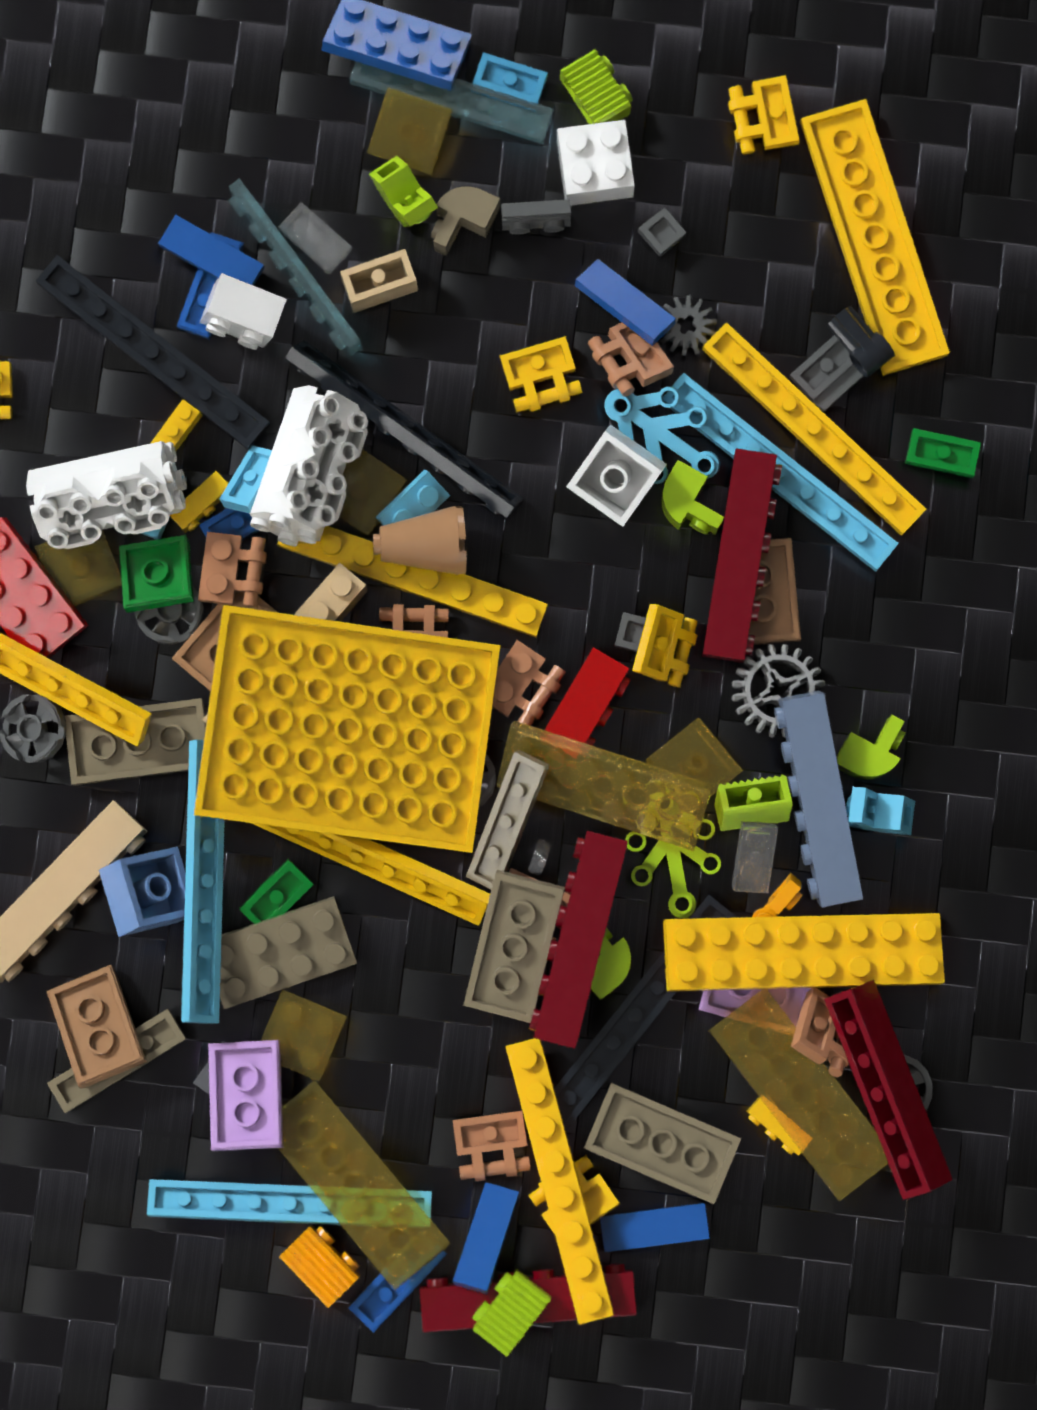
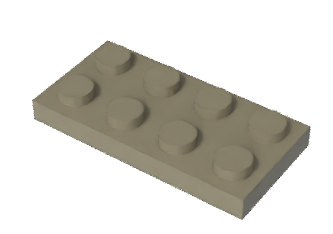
[64,698,206,786]
[463,870,565,1023]
[220,896,357,1009]
[584,1083,741,1204]

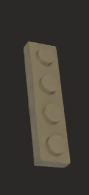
[466,750,549,889]
[47,1009,187,1113]

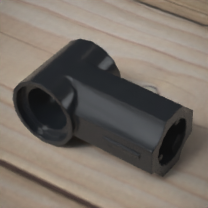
[827,305,895,378]

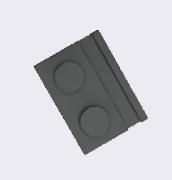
[501,199,571,234]
[789,335,864,413]

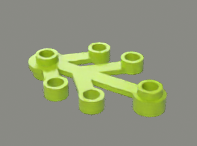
[625,784,721,919]

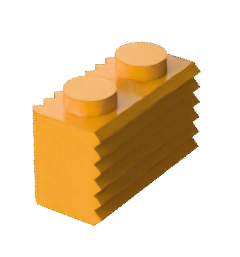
[279,1225,361,1308]

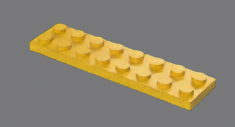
[800,99,950,376]
[663,913,945,991]

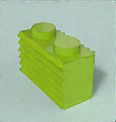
[560,50,633,124]
[714,774,793,831]
[472,1270,551,1356]

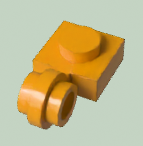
[752,873,802,917]

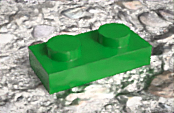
[905,428,981,478]
[239,858,314,924]

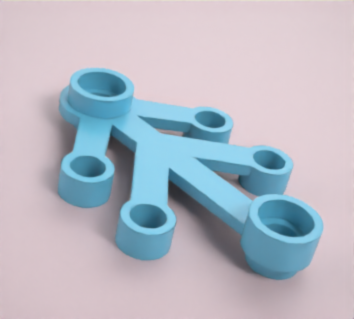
[605,387,720,484]

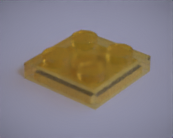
[261,989,348,1082]

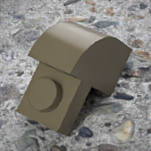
[431,186,500,256]

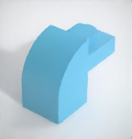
[846,787,915,835]

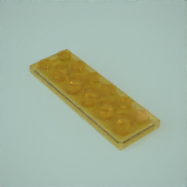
[496,721,713,851]
[708,989,888,1201]
[278,1081,450,1291]

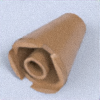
[373,506,466,575]

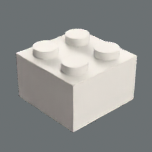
[557,120,634,206]
[200,273,287,350]
[566,425,667,527]

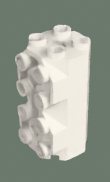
[250,385,368,546]
[26,441,187,549]

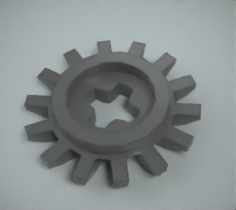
[660,295,717,356]

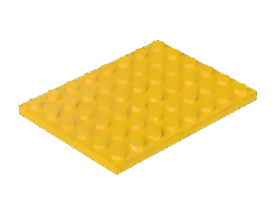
[193,605,500,853]

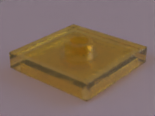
[367,87,453,175]
[339,449,407,537]
[35,530,122,606]
[646,718,743,814]

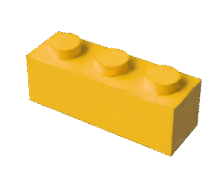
[150,399,202,451]
[169,471,228,533]
[746,1095,813,1155]

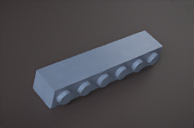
[774,691,863,907]

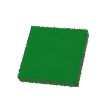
[119,535,194,613]

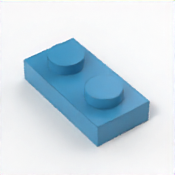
[473,52,548,108]

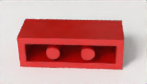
[540,647,631,761]

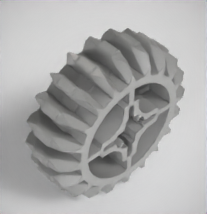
[732,644,825,738]

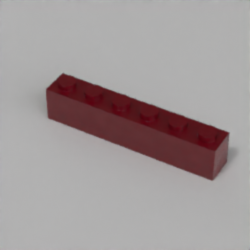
[702,448,782,663]
[529,831,628,1049]
[824,980,953,1200]
[420,1263,636,1332]

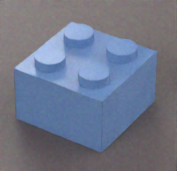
[99,846,186,937]

